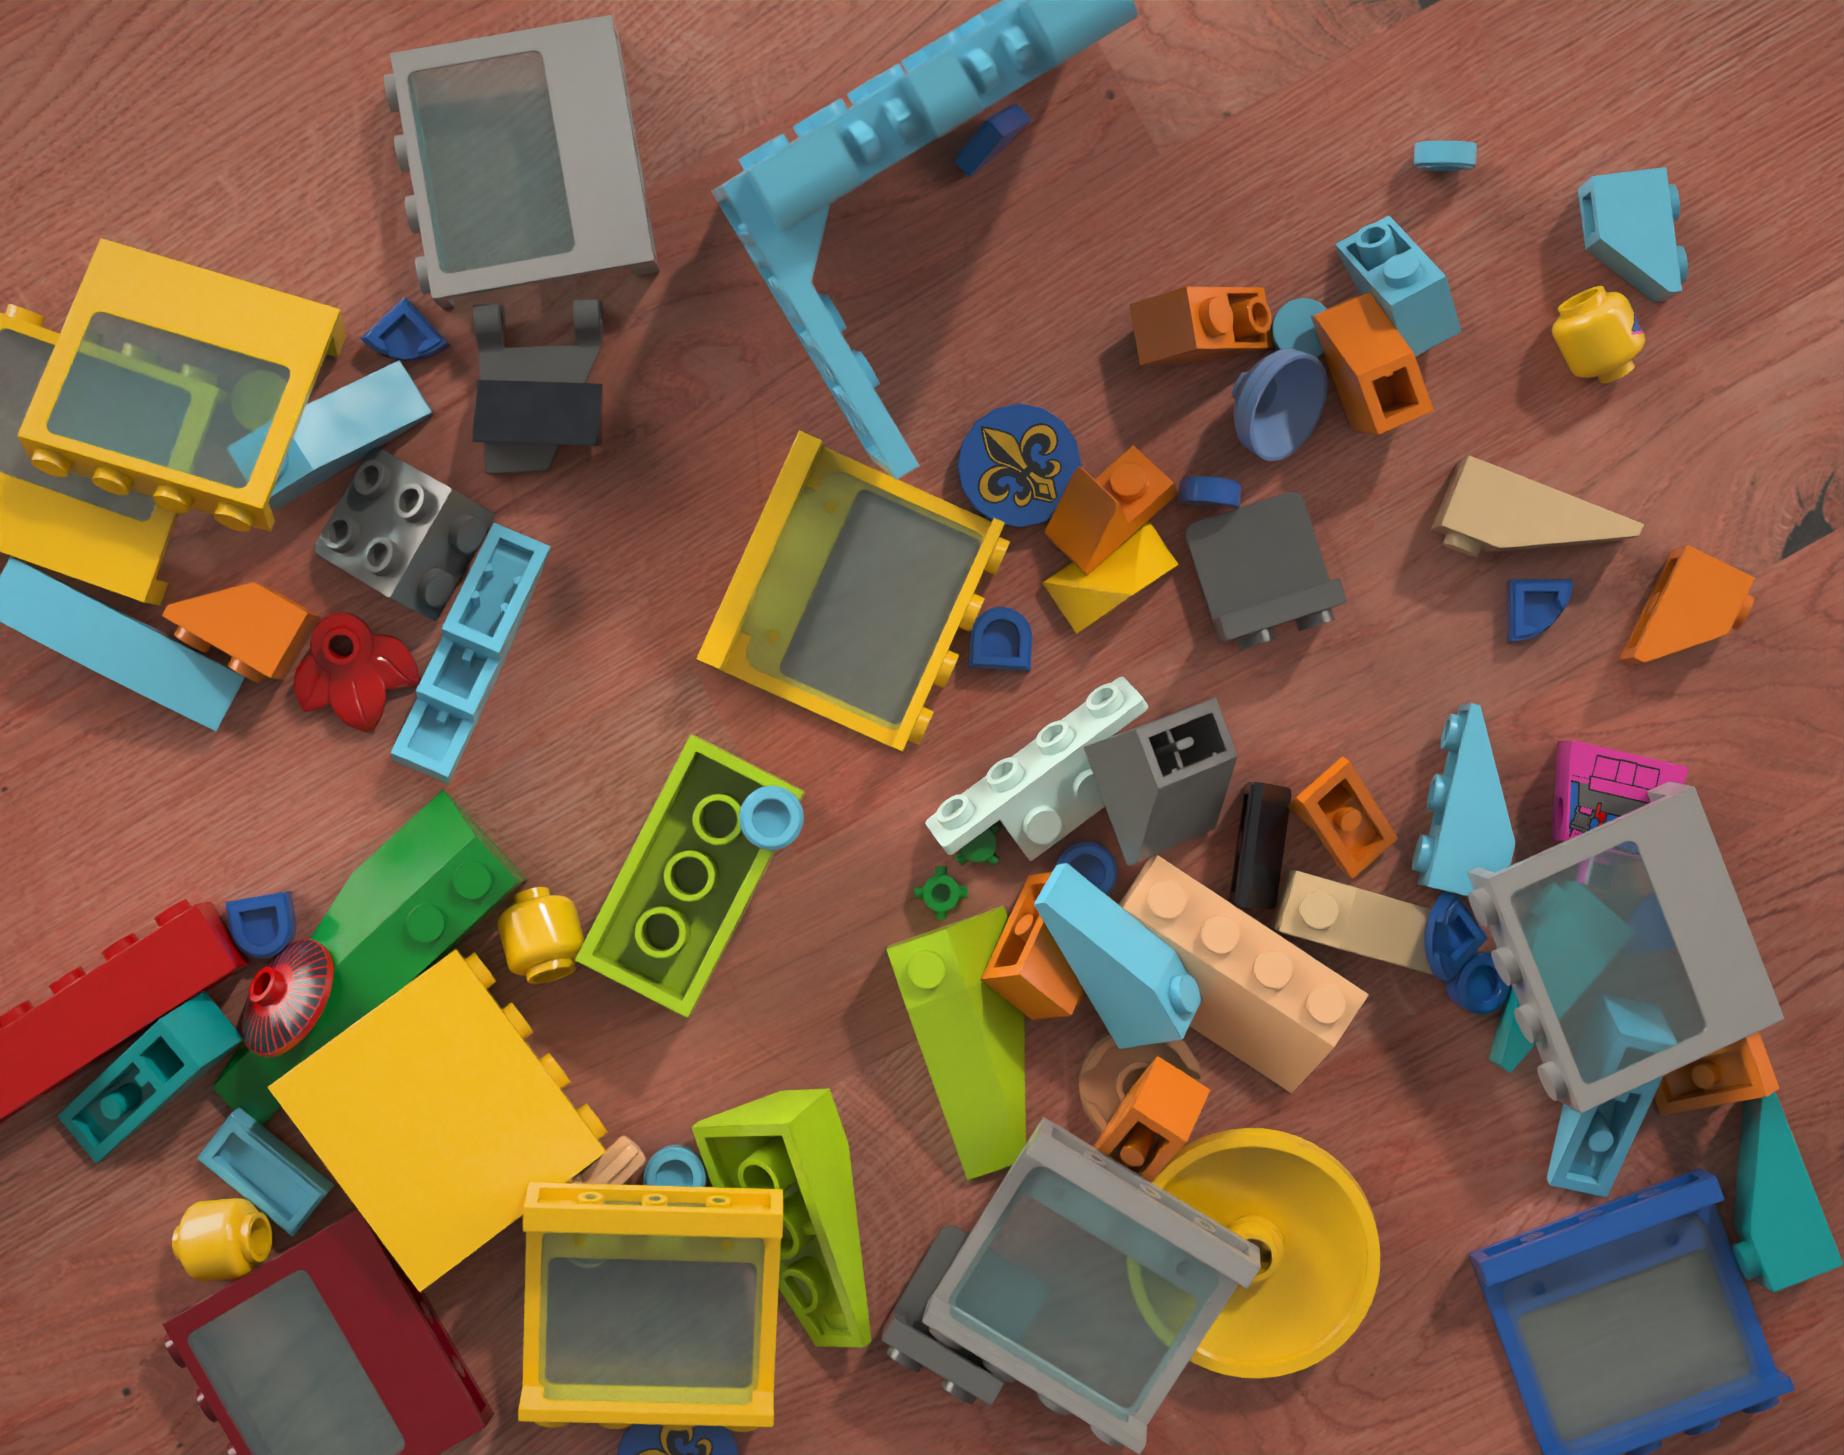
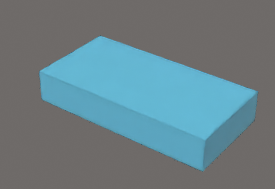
[197,1107,335,1237]

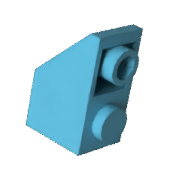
[1578,167,1688,303]
[1335,216,1462,357]

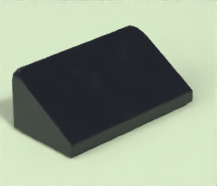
[472,380,603,446]
[1229,782,1292,910]

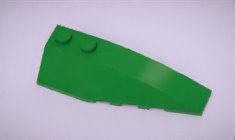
[212,789,528,1126]

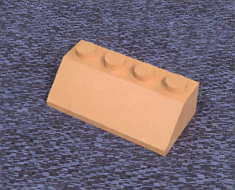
[1118,855,1369,1093]

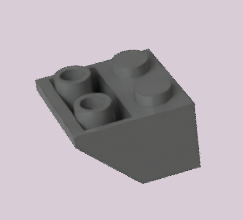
[1083,698,1238,866]

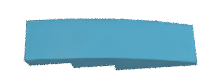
[390,523,551,784]
[0,556,245,731]

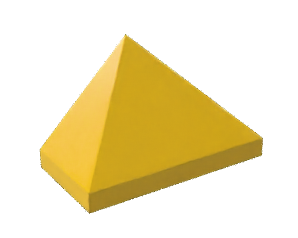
[1042,520,1179,634]

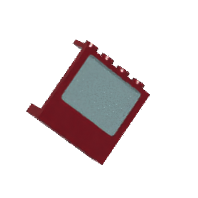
[162,1208,495,1455]

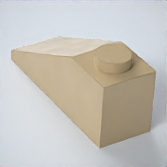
[1431,455,1644,557]
[1270,869,1434,975]

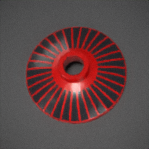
[242,939,334,1057]

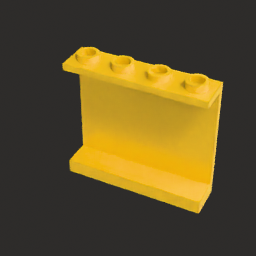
[268,949,608,1292]

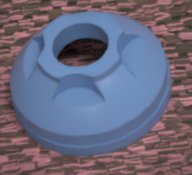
[1232,348,1328,461]

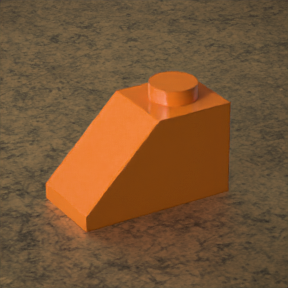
[1618,545,1755,665]
[980,872,1085,1020]
[1094,1056,1210,1182]

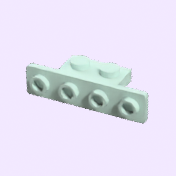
[925,677,1149,862]

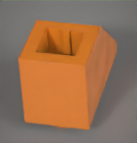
[1130,286,1274,365]
[1311,292,1434,435]
[162,582,321,684]

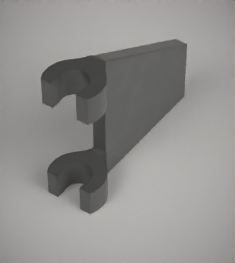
[473,299,604,473]

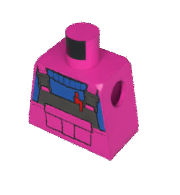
[1552,740,1689,891]

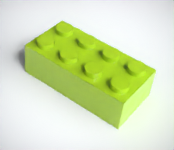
[575,734,806,1018]

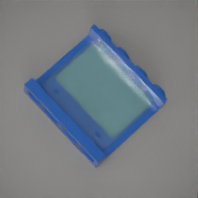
[1468,1168,1795,1455]

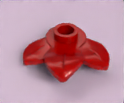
[294,612,420,733]

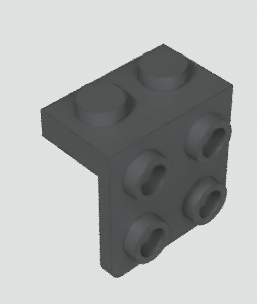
[315,447,497,621]
[1185,492,1347,650]
[882,1224,1049,1406]

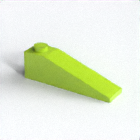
[886,905,1026,1181]
[691,1088,872,1348]

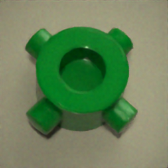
[955,823,1001,867]
[914,866,968,920]

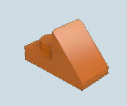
[1045,445,1178,575]
[1287,756,1398,879]
[1654,1031,1779,1116]

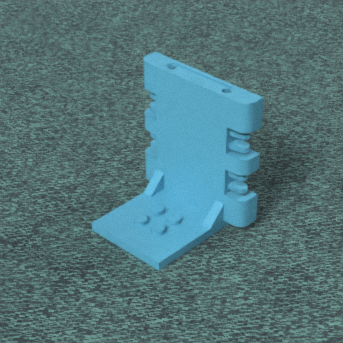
[711,0,1138,479]

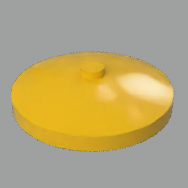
[1127,1128,1381,1379]

